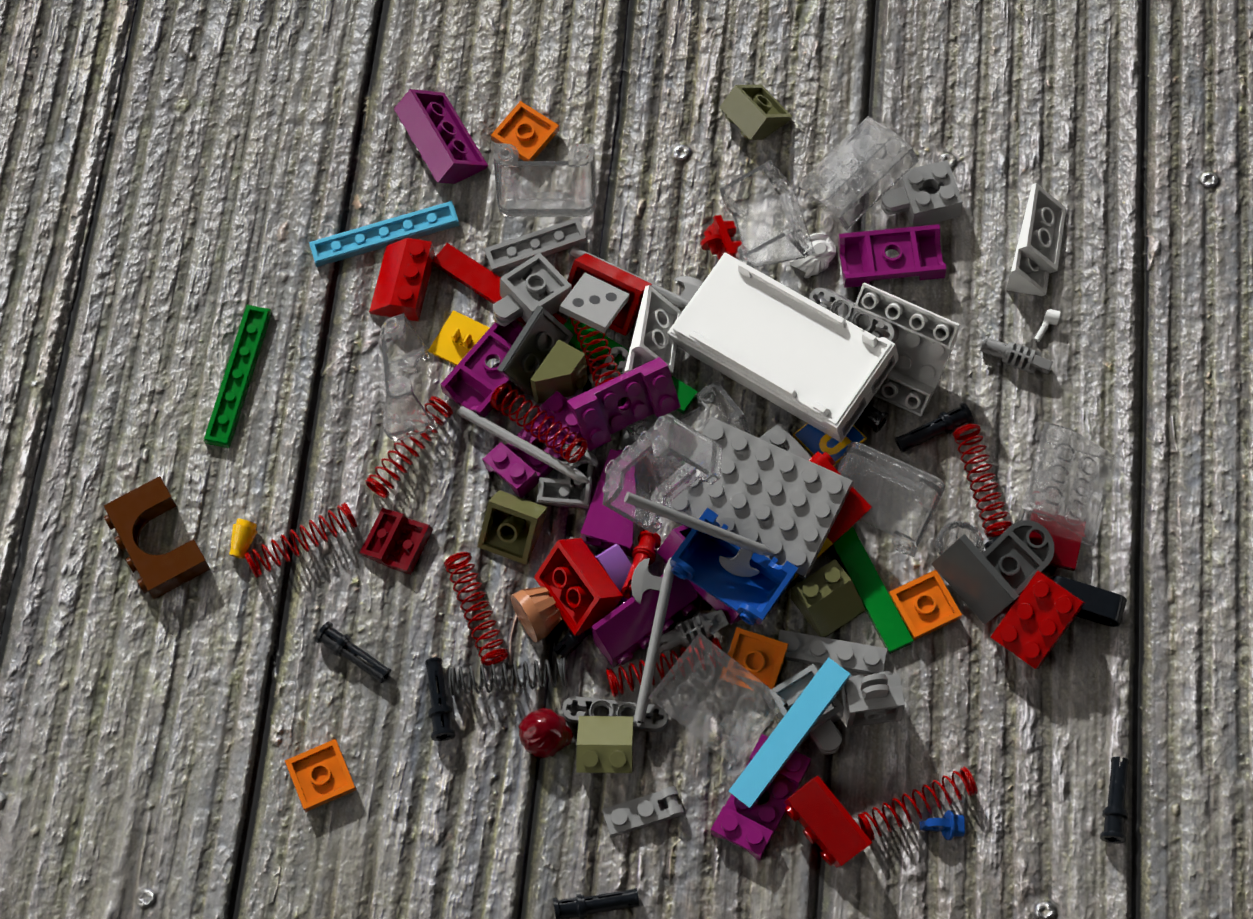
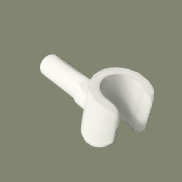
[1034,309,1061,342]

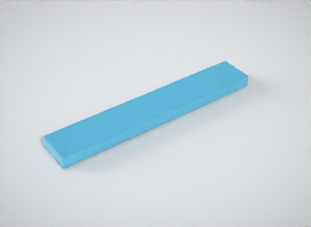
[309,201,460,267]
[729,657,852,809]

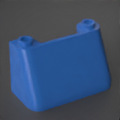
[670,508,798,625]

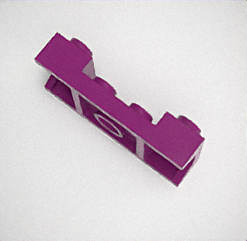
[838,224,947,288]
[440,321,523,418]
[567,357,681,451]
[482,391,582,498]
[711,734,811,860]

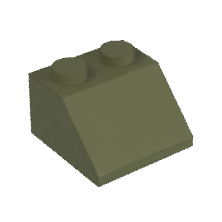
[719,84,793,140]
[530,339,588,403]
[477,490,548,565]
[791,559,866,638]
[576,716,634,773]

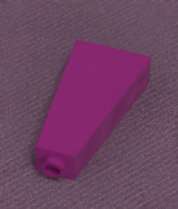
[580,449,636,557]

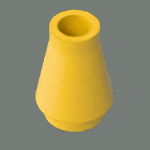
[229,518,258,559]

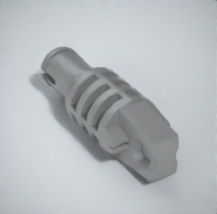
[980,336,1053,374]
[659,610,728,654]

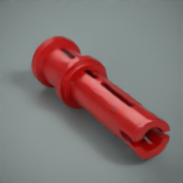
[621,530,661,599]

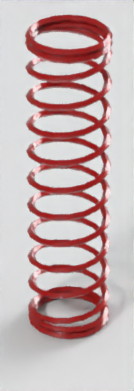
[569,316,621,387]
[490,383,588,464]
[365,396,453,498]
[953,424,1012,537]
[244,502,358,578]
[444,552,509,666]
[606,637,725,697]
[858,766,978,841]

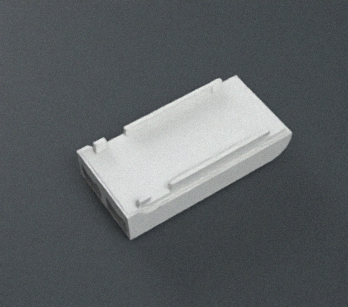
[667,253,899,443]

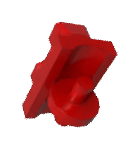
[700,215,745,260]

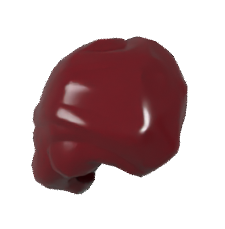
[519,708,573,758]

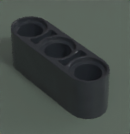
[1050,576,1127,627]

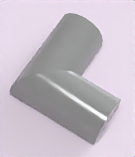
[537,463,594,509]

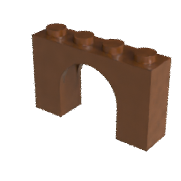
[103,476,210,599]

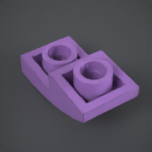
[595,544,632,604]

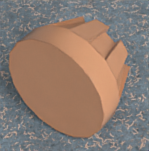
[510,587,562,643]

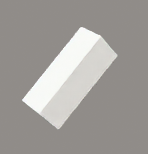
[1007,183,1066,296]
[624,285,682,373]

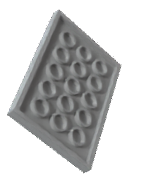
[666,417,854,578]

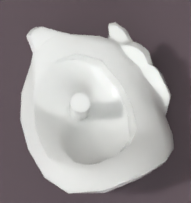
[789,233,836,278]

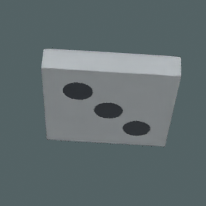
[559,273,629,333]

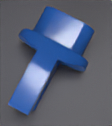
[919,810,965,840]

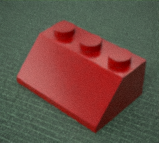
[369,238,435,322]
[567,253,652,336]
[534,538,623,636]
[783,775,873,868]

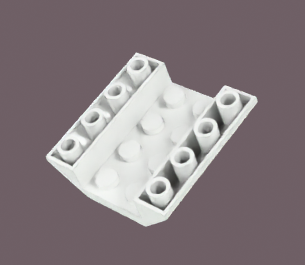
[854,283,960,417]

